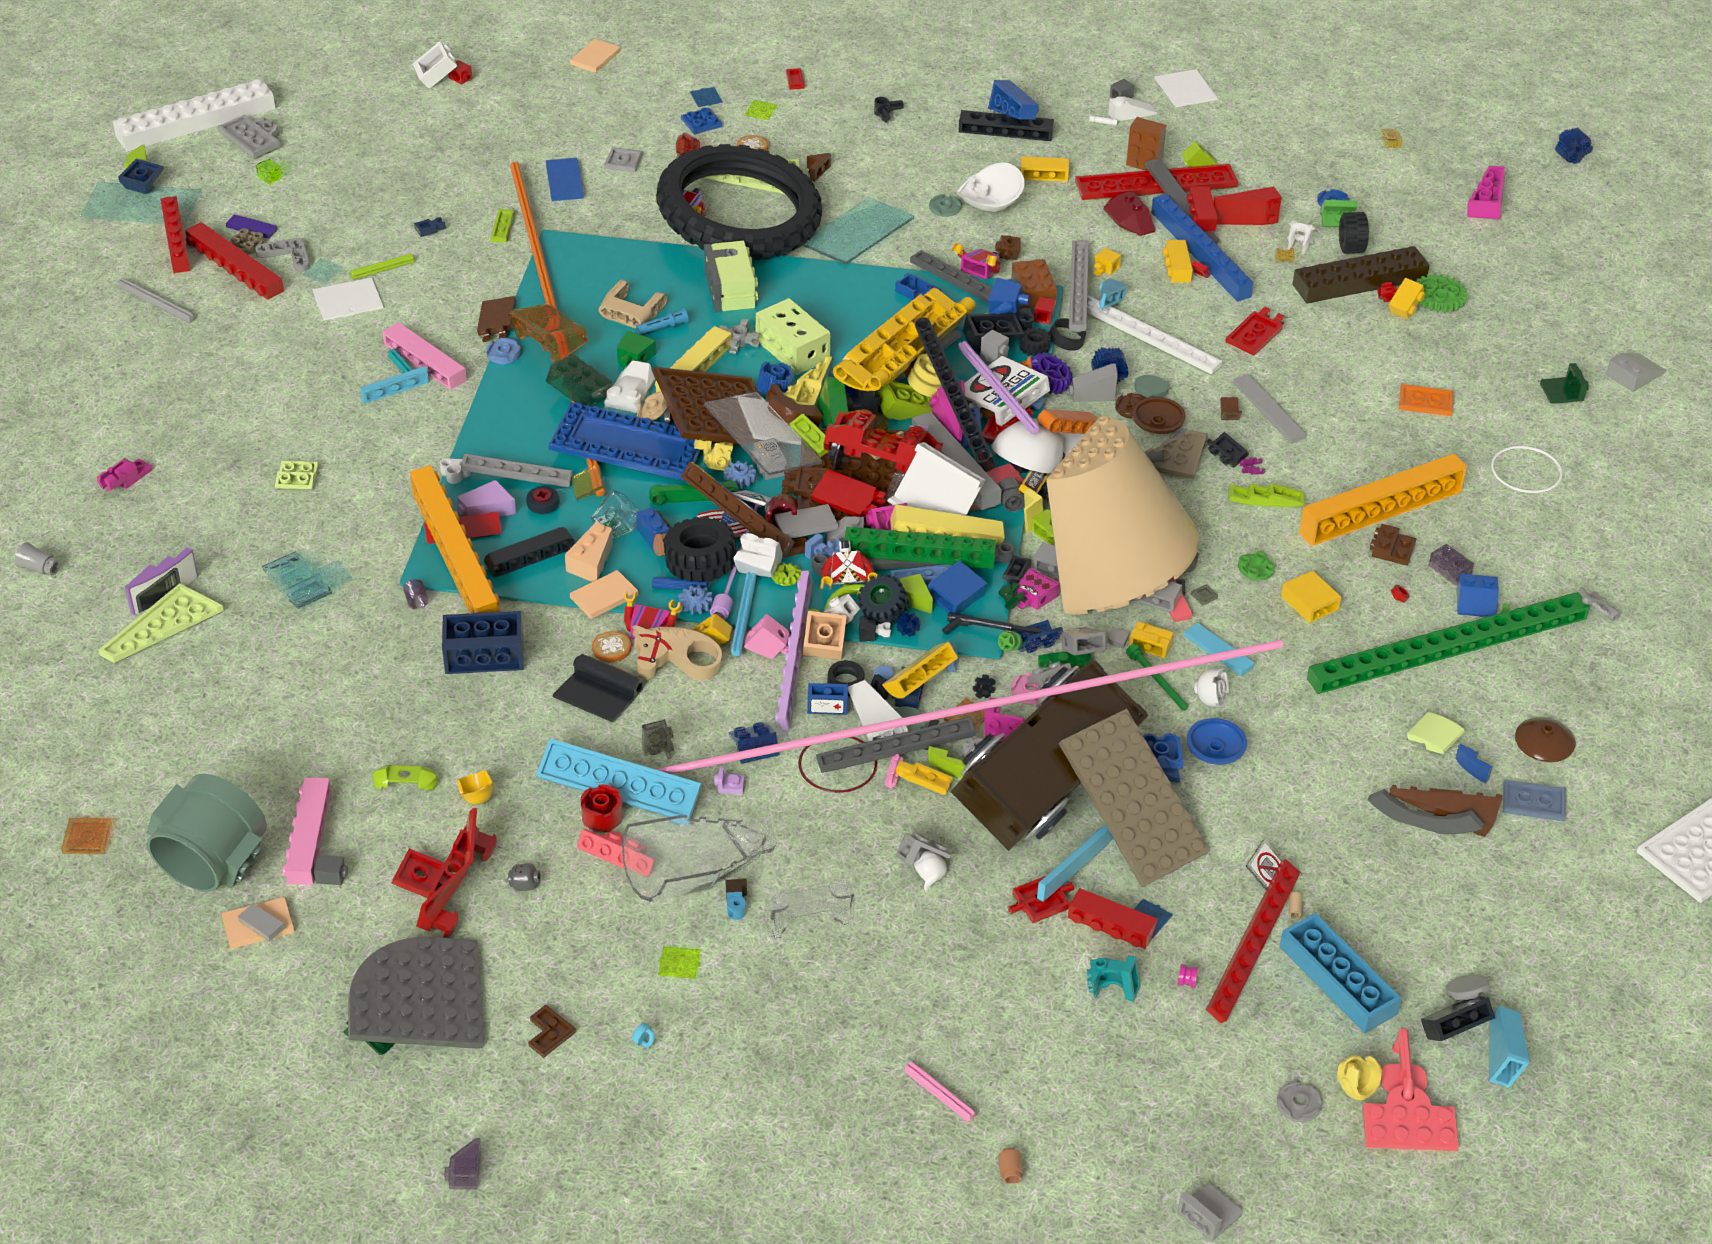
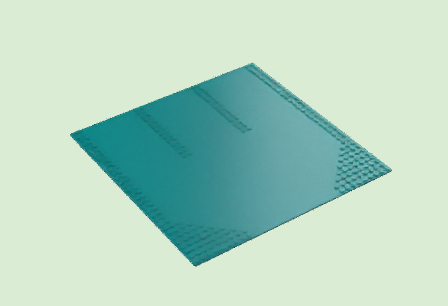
[400,230,1063,659]

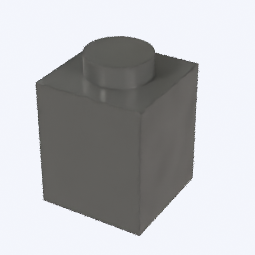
[1110,79,1135,99]
[314,855,348,885]

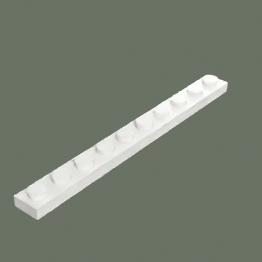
[1087,295,1222,374]

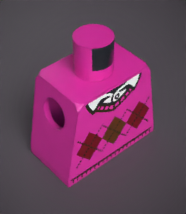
[1016,568,1060,610]

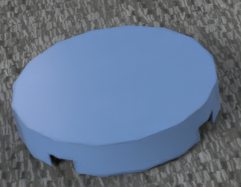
[486,338,521,364]

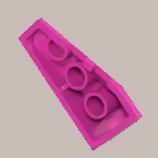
[929,380,965,443]

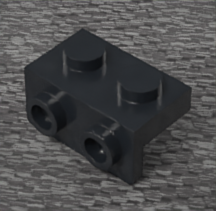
[1207,432,1249,468]

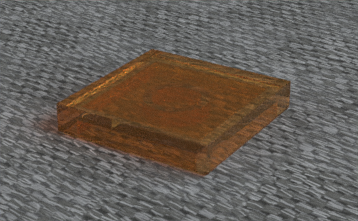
[61,818,112,854]

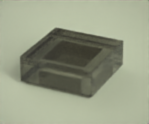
[1191,584,1218,606]

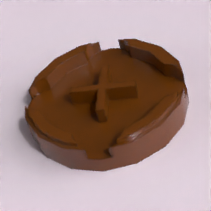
[1115,393,1146,419]

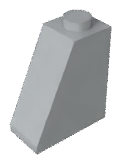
[1068,364,1117,402]

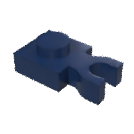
[414,216,446,237]

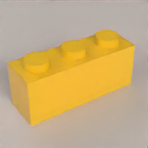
[1020,156,1069,182]
[1162,240,1193,283]

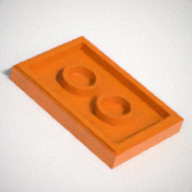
[1399,384,1453,416]

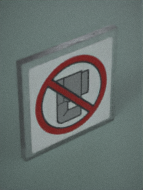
[1246,840,1282,890]

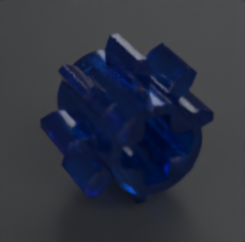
[897,612,921,637]

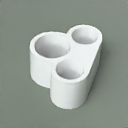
[440,458,471,484]

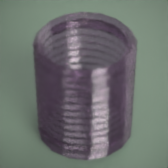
[403,579,429,609]

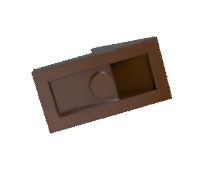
[807,153,831,182]

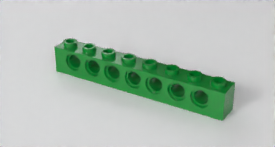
[844,526,996,569]

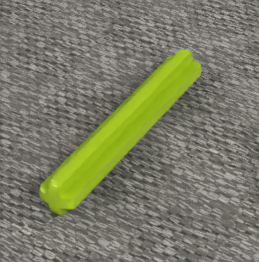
[350,253,415,280]

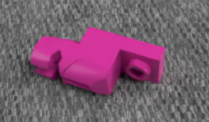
[97,458,153,492]

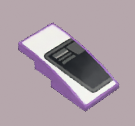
[125,547,198,615]

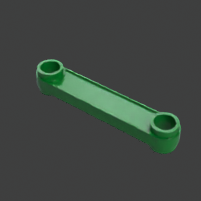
[649,480,739,505]

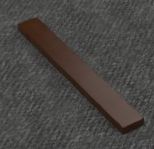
[681,462,795,557]

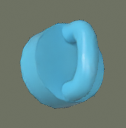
[632,1023,655,1047]

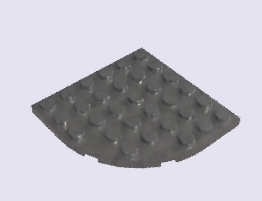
[348,937,484,1049]

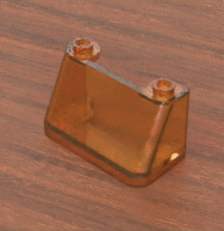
[508,304,588,364]

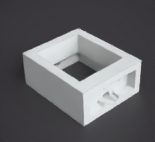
[413,41,457,88]

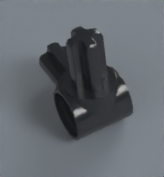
[874,97,904,123]

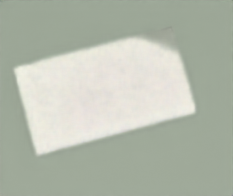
[704,392,822,476]

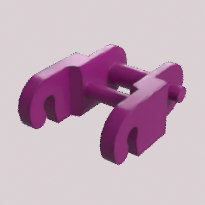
[1240,457,1265,475]

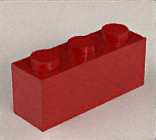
[1186,187,1218,231]

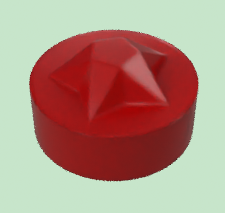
[1390,585,1410,603]

